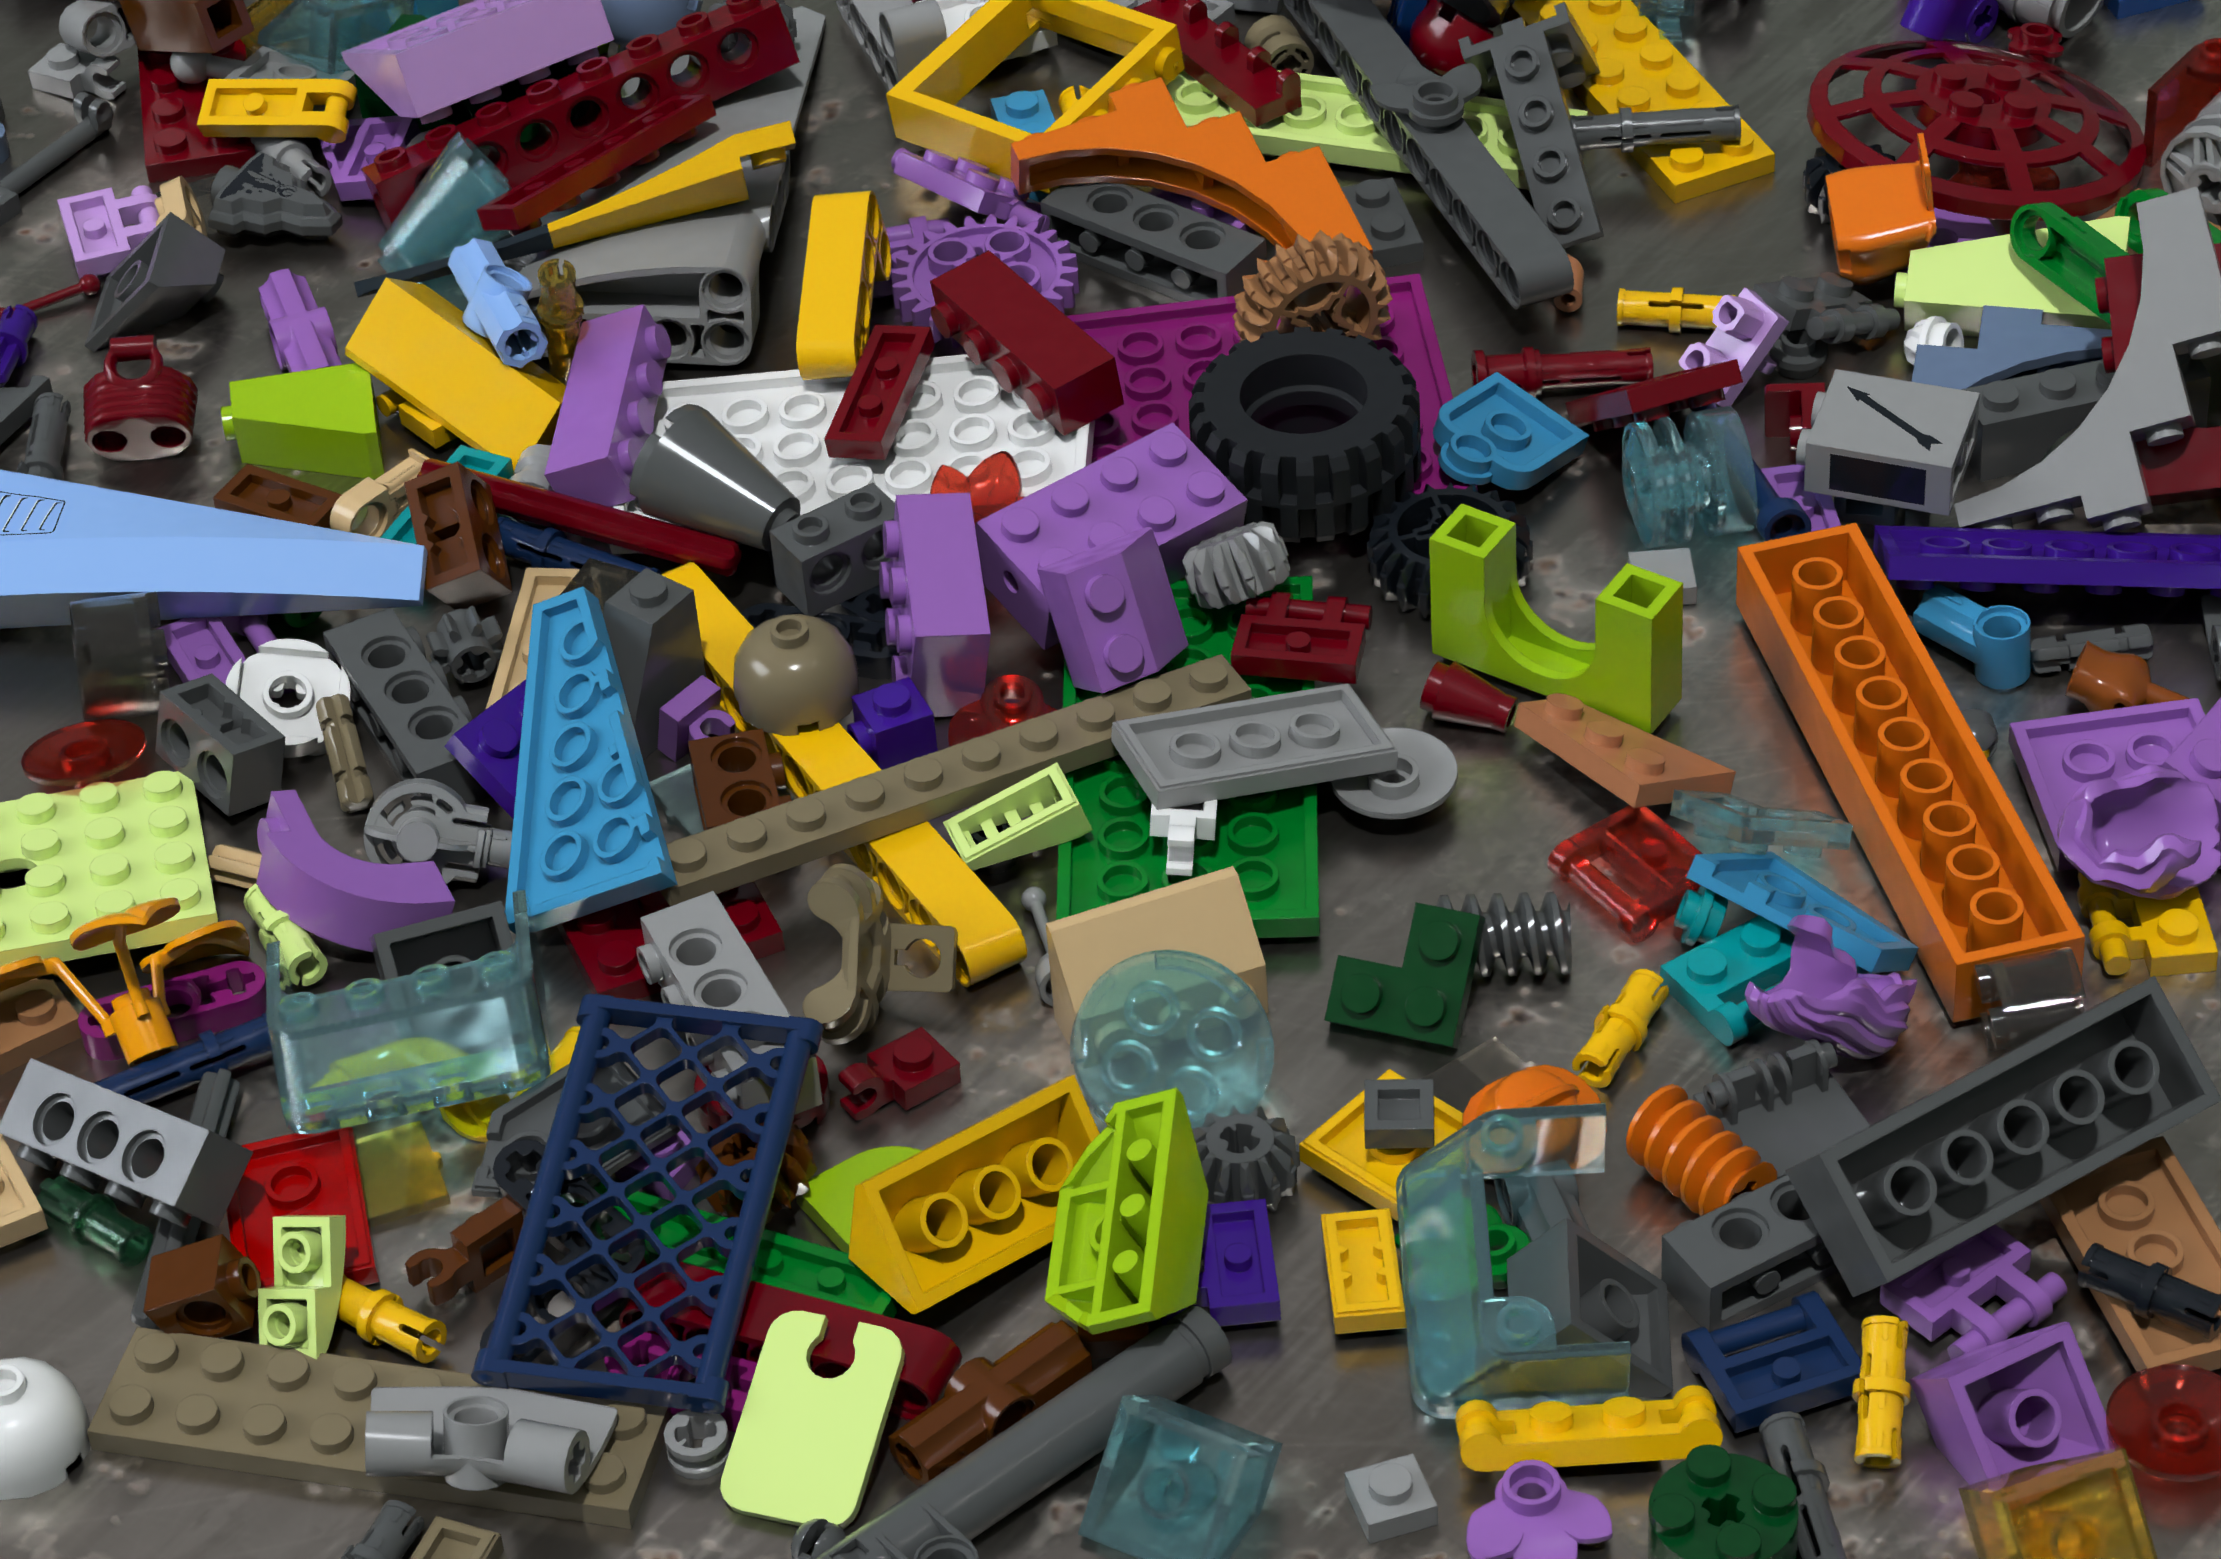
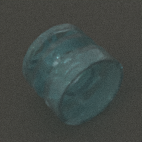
[1622,406,1757,549]

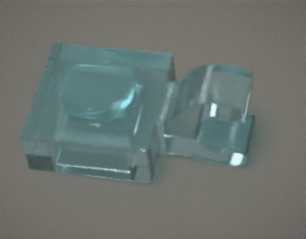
[1633,0,1695,40]

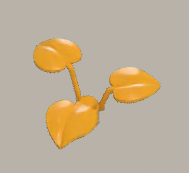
[0,898,250,1067]

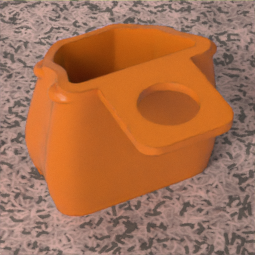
[1825,133,1937,286]

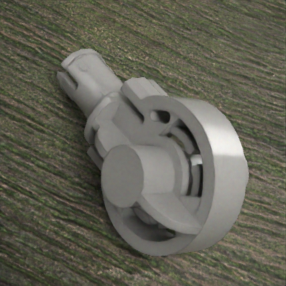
[363,778,512,884]

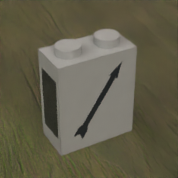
[1796,369,1980,516]

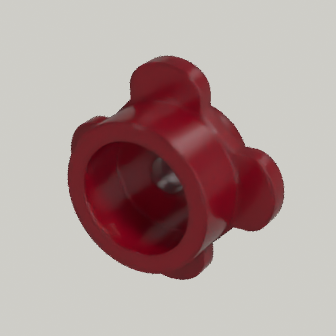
[2007,22,2064,65]

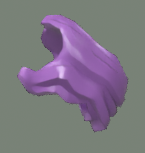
[2057,764,2221,900]
[1744,915,1917,1061]

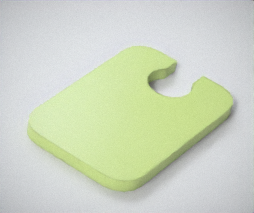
[720,1311,905,1529]

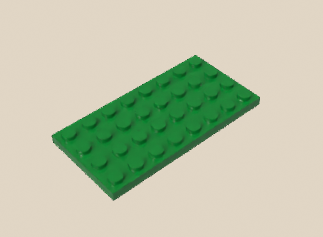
[1056,576,1320,938]

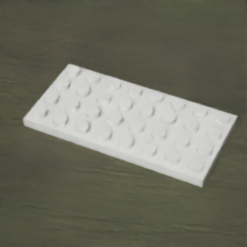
[609,354,1095,555]

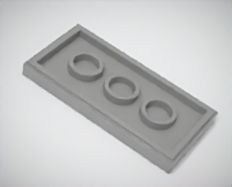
[1111,683,1398,810]

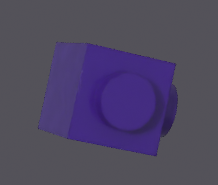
[847,677,938,770]

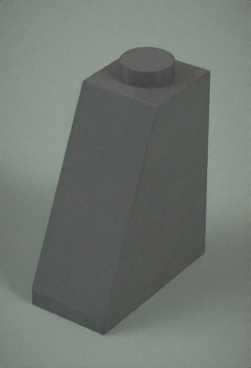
[603,568,706,761]

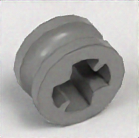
[664,1409,731,1480]

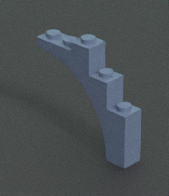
[1834,305,2112,526]

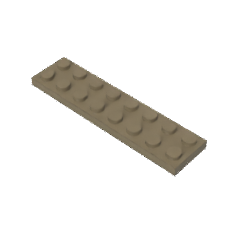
[87,1327,672,1529]

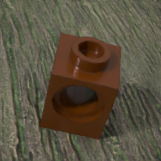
[143,1234,261,1338]

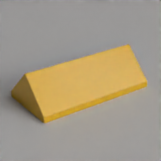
[345,277,566,472]
[848,1075,1100,1314]

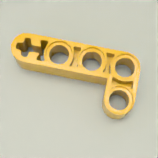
[796,191,891,380]

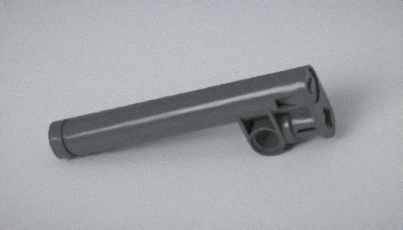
[814,1305,1232,1559]

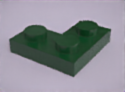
[1324,902,1485,1049]

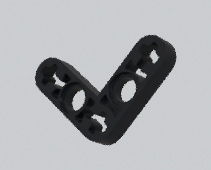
[480,1139,651,1365]

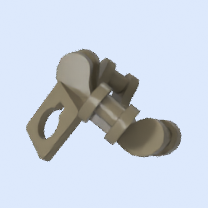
[802,863,958,1045]

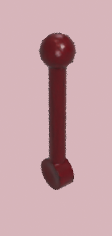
[0,274,101,318]

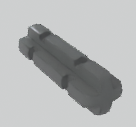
[2031,623,2154,675]

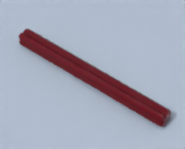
[417,458,742,576]

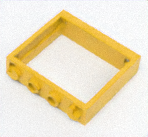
[886,0,1185,194]

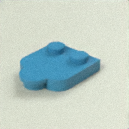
[1433,372,1589,490]

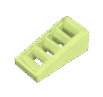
[943,762,1093,871]

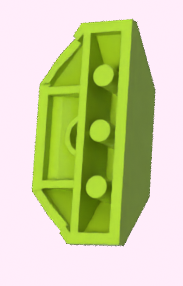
[1045,1087,1209,1335]

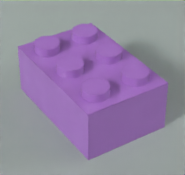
[879,492,991,717]

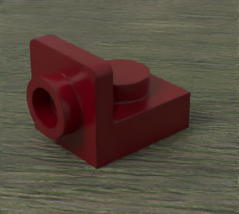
[1764,382,1825,451]

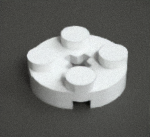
[225,638,351,758]

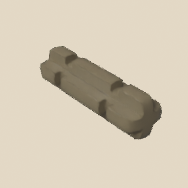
[316,694,374,813]

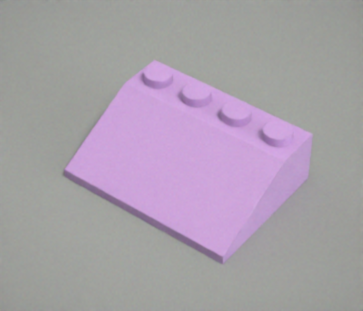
[341,0,614,124]

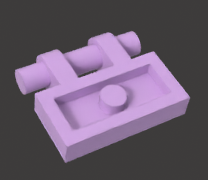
[57,185,160,280]

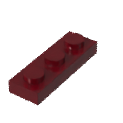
[824,325,935,460]

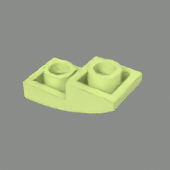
[258,1215,346,1359]

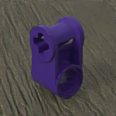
[1900,0,1999,44]

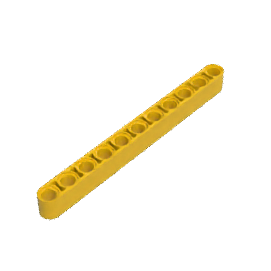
[660,562,1027,987]

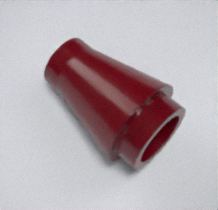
[1420,661,1518,734]

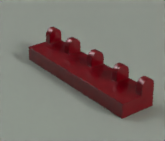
[1132,0,1302,127]

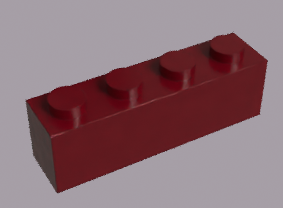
[930,250,1124,436]

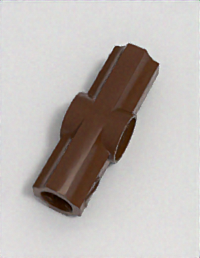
[888,1320,1093,1488]

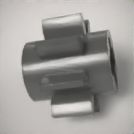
[426,606,503,685]

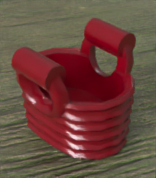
[83,334,198,461]

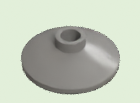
[1330,727,1458,819]

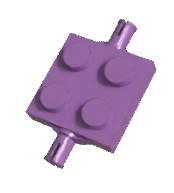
[891,148,1050,233]

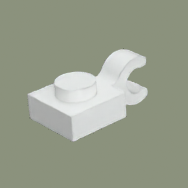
[1149,800,1218,876]

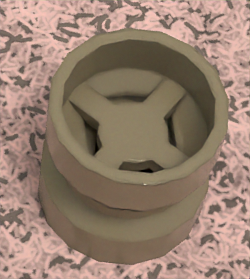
[1244,15,1314,74]

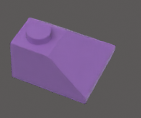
[1909,1322,2123,1515]

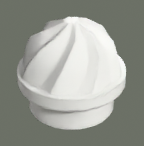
[1904,316,1964,366]

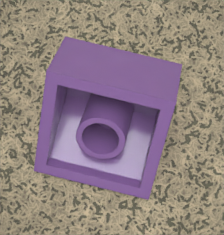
[1037,527,1189,694]

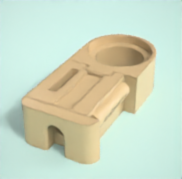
[330,448,430,537]

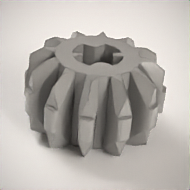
[1182,521,1291,609]

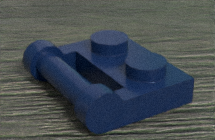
[1681,1291,1861,1433]

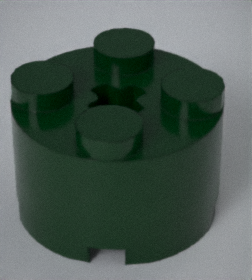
[1648,1444,1799,1559]

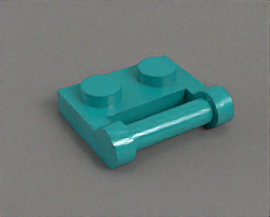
[1660,915,1794,1046]

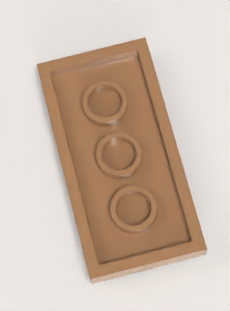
[2039,1136,2221,1388]

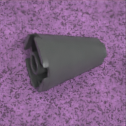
[629,404,801,552]

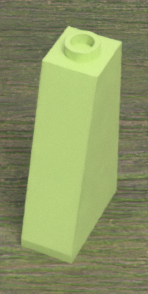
[1894,216,2130,337]

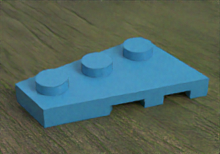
[1686,851,1919,975]

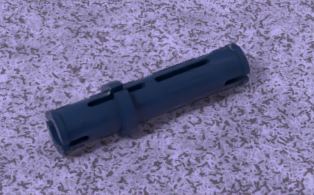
[497,516,662,593]
[94,1012,284,1104]

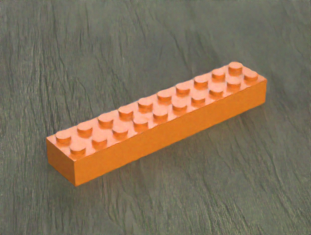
[1736,523,2085,1023]

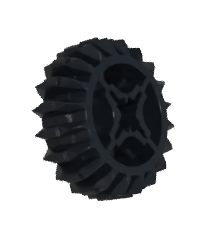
[1367,481,1533,619]

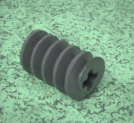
[1436,892,1572,977]

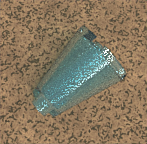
[378,132,512,284]

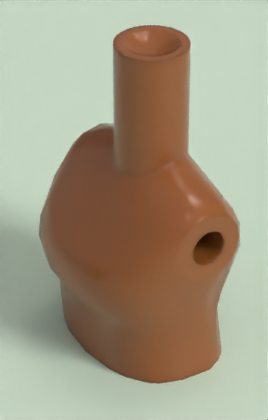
[2065,640,2191,712]

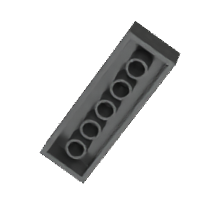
[1785,976,2221,1297]

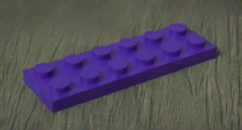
[1873,525,2221,597]

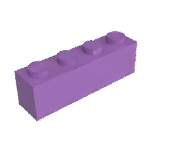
[544,304,671,507]

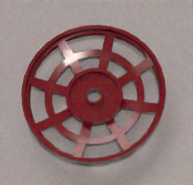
[1807,40,2147,221]

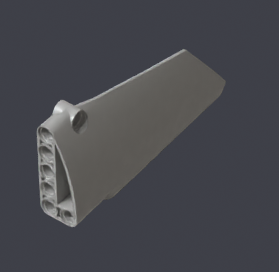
[503,6,826,366]

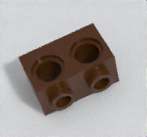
[404,461,513,610]
[688,728,792,831]

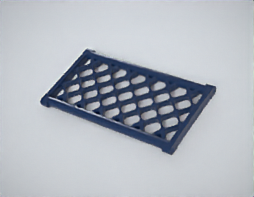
[471,994,824,1414]

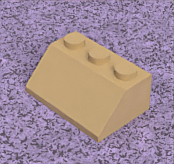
[1046,866,1269,1071]

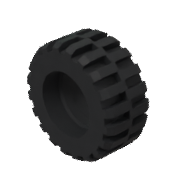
[1189,327,1421,543]

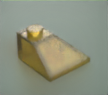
[1958,1448,2158,1559]

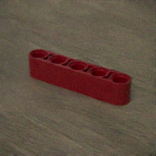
[619,1262,962,1421]

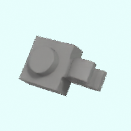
[28,43,127,100]

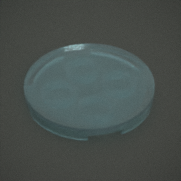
[1070,950,1274,1129]

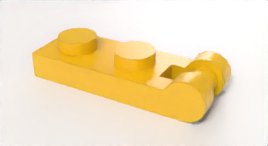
[197,79,358,144]

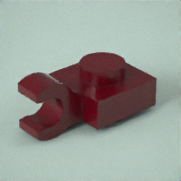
[838,1026,961,1120]

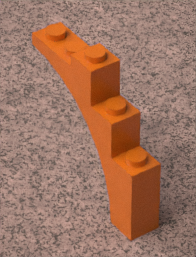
[1011,77,1373,255]

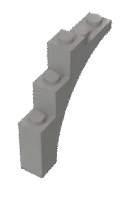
[1954,186,2221,533]

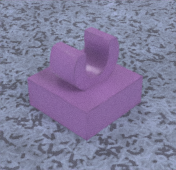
[658,675,736,762]

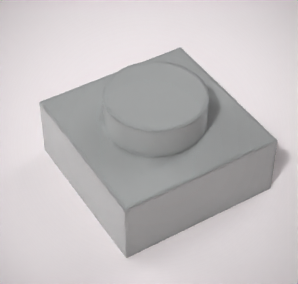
[1344,1453,1438,1544]

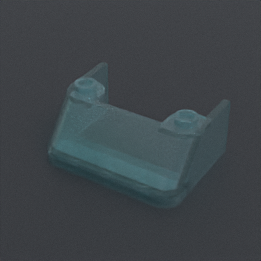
[1396,1103,1631,1419]

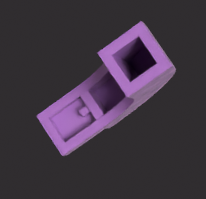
[256,790,455,952]

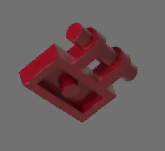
[1231,591,1373,684]

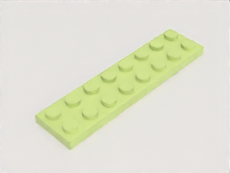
[1166,70,1588,190]

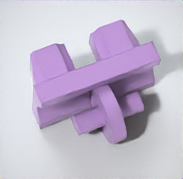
[1679,287,1789,410]

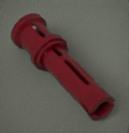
[1471,347,1653,398]

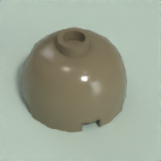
[733,614,859,736]

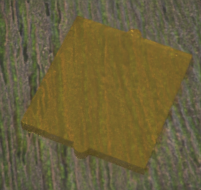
[356,1120,451,1228]

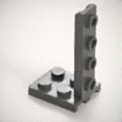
[1458,2,1604,249]

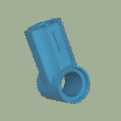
[1913,583,2031,689]

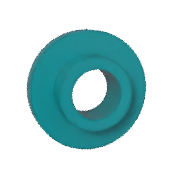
[1674,886,1728,947]

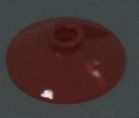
[21,719,147,789]
[2106,1364,2221,1482]

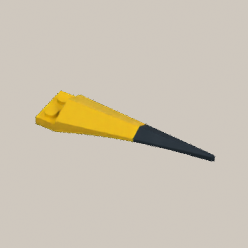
[354,121,796,298]

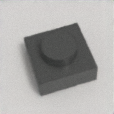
[1364,1079,1434,1149]

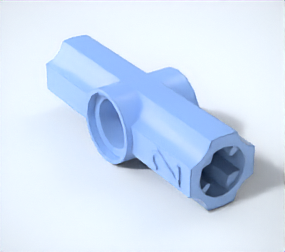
[448,238,548,368]

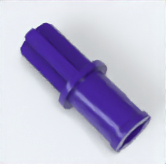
[0,304,38,387]

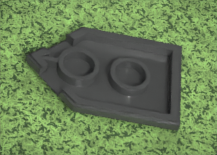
[471,1046,681,1198]

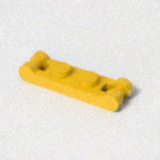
[1455,1385,1723,1472]

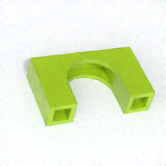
[1429,503,1683,734]

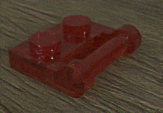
[1547,805,1703,943]

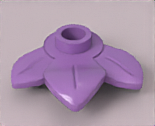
[1466,1460,1612,1559]

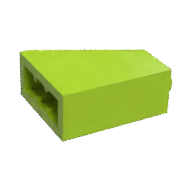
[221,363,385,480]

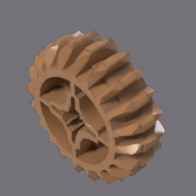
[1232,230,1392,342]

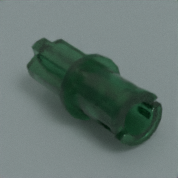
[37,1176,153,1267]

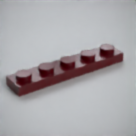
[476,94,717,236]

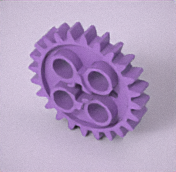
[891,214,1080,348]

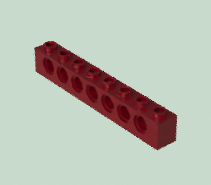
[361,0,800,243]

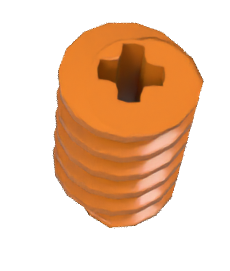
[1626,1084,1777,1216]

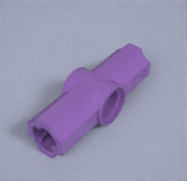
[258,268,342,373]

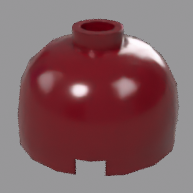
[1409,0,1495,94]

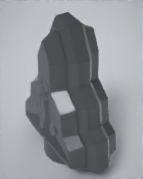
[207,152,343,240]

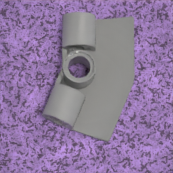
[365,1386,617,1495]

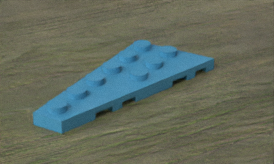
[505,586,678,937]

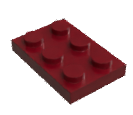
[1565,359,1743,432]
[558,881,785,1000]

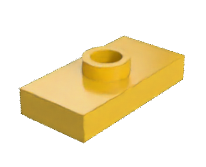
[1321,1208,1405,1334]

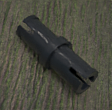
[2077,1243,2221,1340]

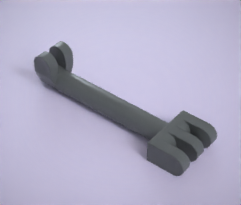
[0,92,113,227]

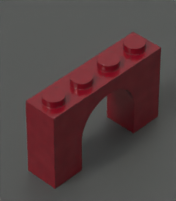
[2095,243,2221,506]

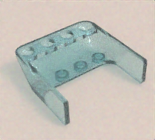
[266,889,552,1135]

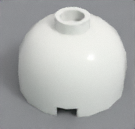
[0,1357,90,1500]

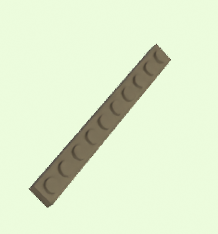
[660,654,1251,906]

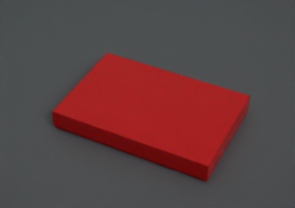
[226,1120,380,1311]

